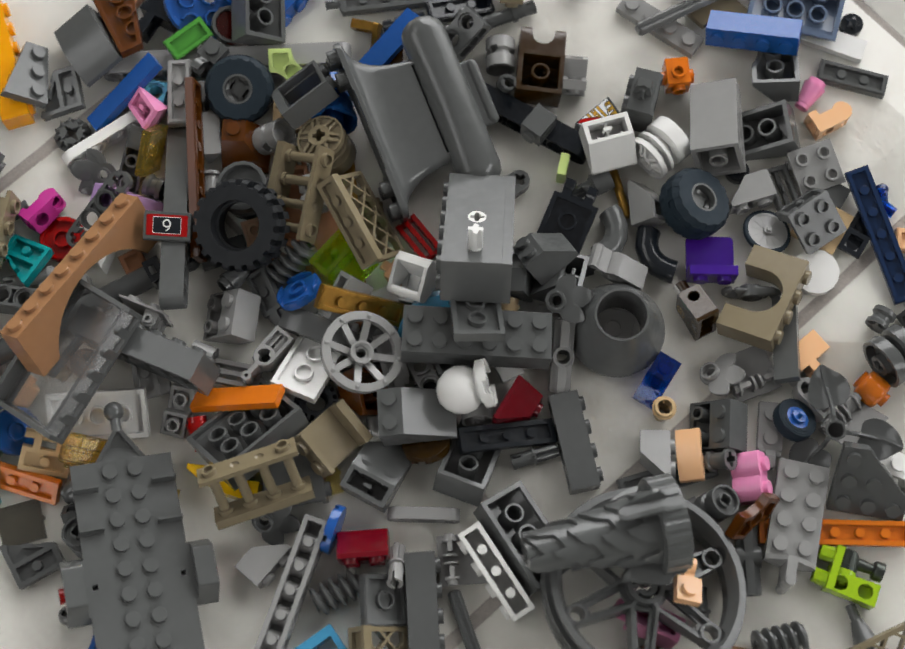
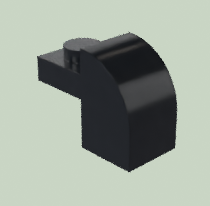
[139,0,178,44]

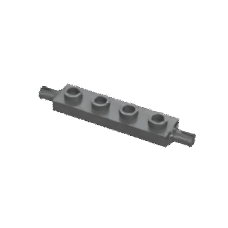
[325,0,430,16]

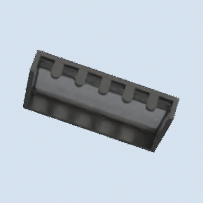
[0,279,144,445]

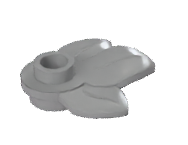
[700,353,746,396]

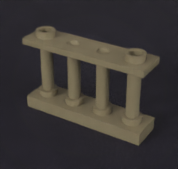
[257,140,335,244]
[197,437,315,530]

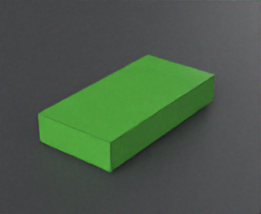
[162,16,213,60]

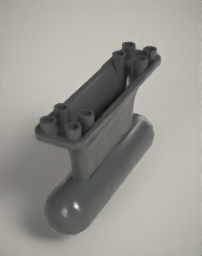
[326,15,502,223]

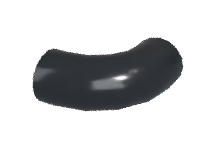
[635,225,678,283]

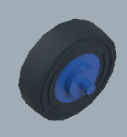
[772,398,817,442]

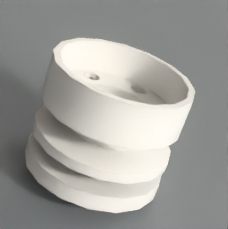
[635,116,691,179]

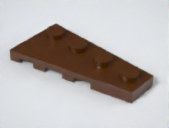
[93,0,144,58]

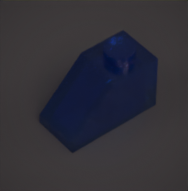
[632,351,682,410]

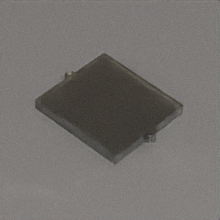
[0,499,47,546]

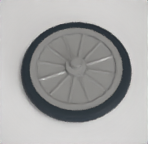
[743,210,791,252]

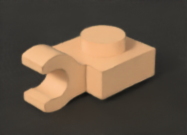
[673,558,702,607]

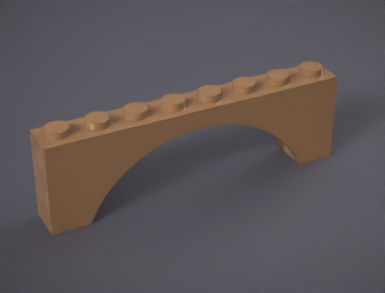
[0,193,158,377]

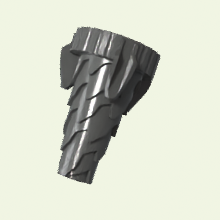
[521,473,694,586]

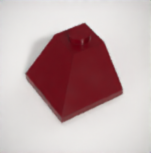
[493,375,544,424]

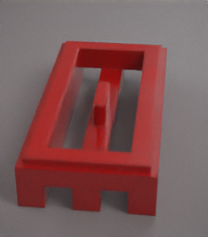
[395,213,438,260]

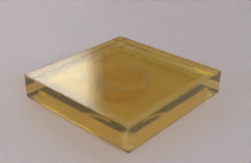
[135,124,168,178]

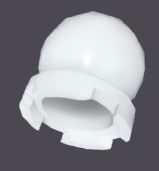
[436,358,498,414]

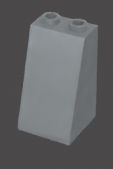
[690,78,746,177]

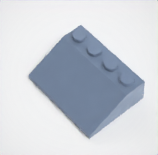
[747,0,845,42]

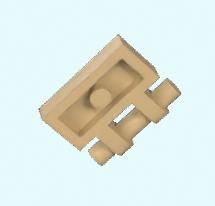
[17,427,77,479]

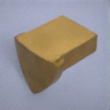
[350,18,383,47]

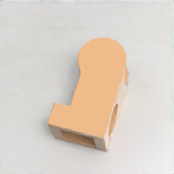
[803,101,852,141]

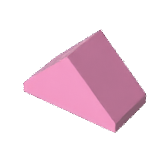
[127,87,167,130]

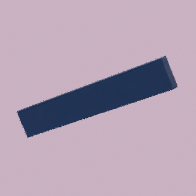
[844,165,905,306]

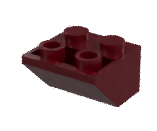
[337,528,390,569]

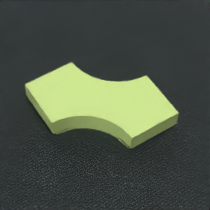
[268,48,302,80]

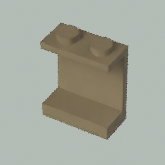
[294,398,373,478]

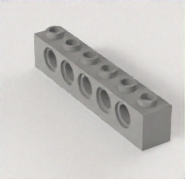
[254,513,327,649]

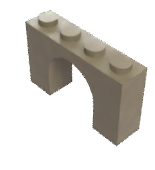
[716,244,812,352]

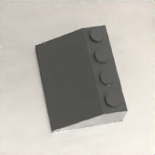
[186,378,310,491]

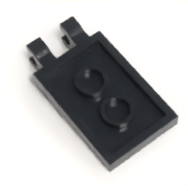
[537,178,599,254]

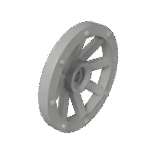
[320,311,403,394]

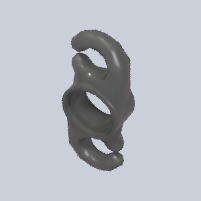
[721,284,782,302]

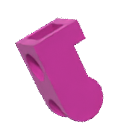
[17,188,66,234]

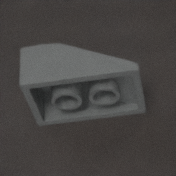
[742,99,801,161]
[377,387,458,446]
[433,419,501,507]

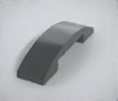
[277,309,373,358]

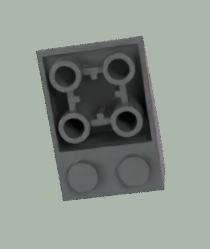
[339,441,413,513]

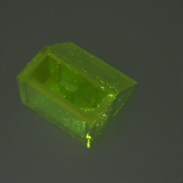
[309,229,379,286]

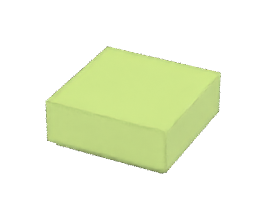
[556,152,570,184]

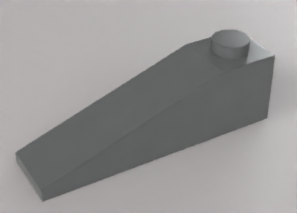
[751,51,800,102]

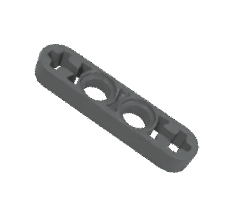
[66,170,133,247]

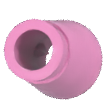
[795,76,826,112]

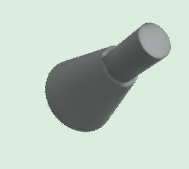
[845,603,875,649]

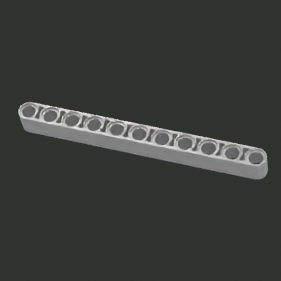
[104,42,351,82]

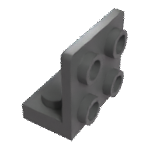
[776,188,847,255]

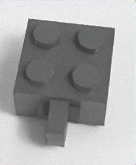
[620,67,664,132]

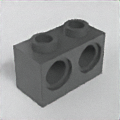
[445,6,492,61]

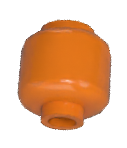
[853,371,891,407]

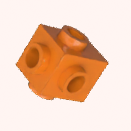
[660,57,694,95]

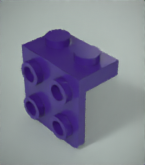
[685,237,738,285]

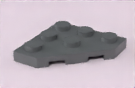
[826,441,905,521]

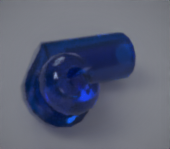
[876,184,897,218]

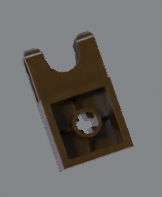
[513,26,566,108]

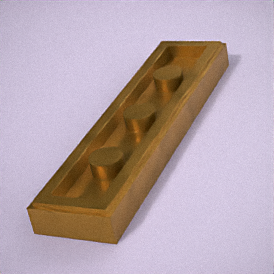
[313,283,406,327]

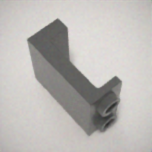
[263,454,332,506]

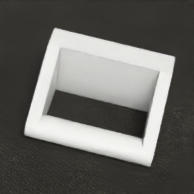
[387,251,440,303]

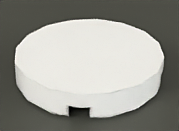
[797,249,840,296]

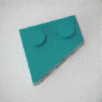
[5,234,55,287]

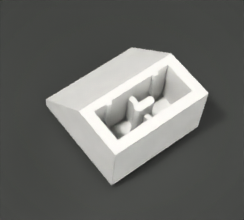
[578,111,637,176]

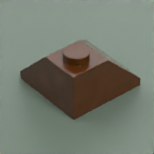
[221,119,271,175]
[337,368,388,416]

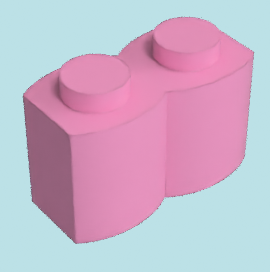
[731,450,773,506]

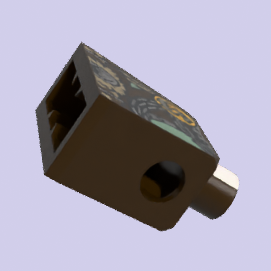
[673,280,719,341]

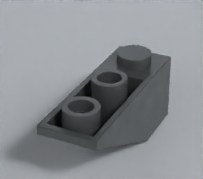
[116,123,162,194]

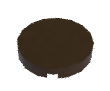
[402,439,452,464]

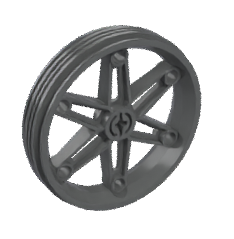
[541,488,747,649]

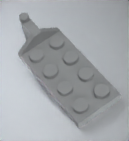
[763,457,830,595]

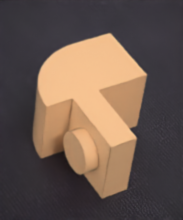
[799,329,830,378]

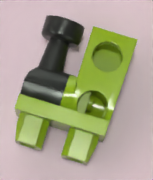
[810,545,886,610]

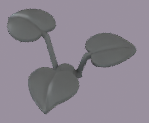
[789,365,904,468]

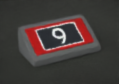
[143,210,195,243]

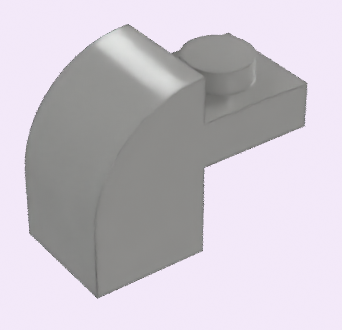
[562,55,588,96]

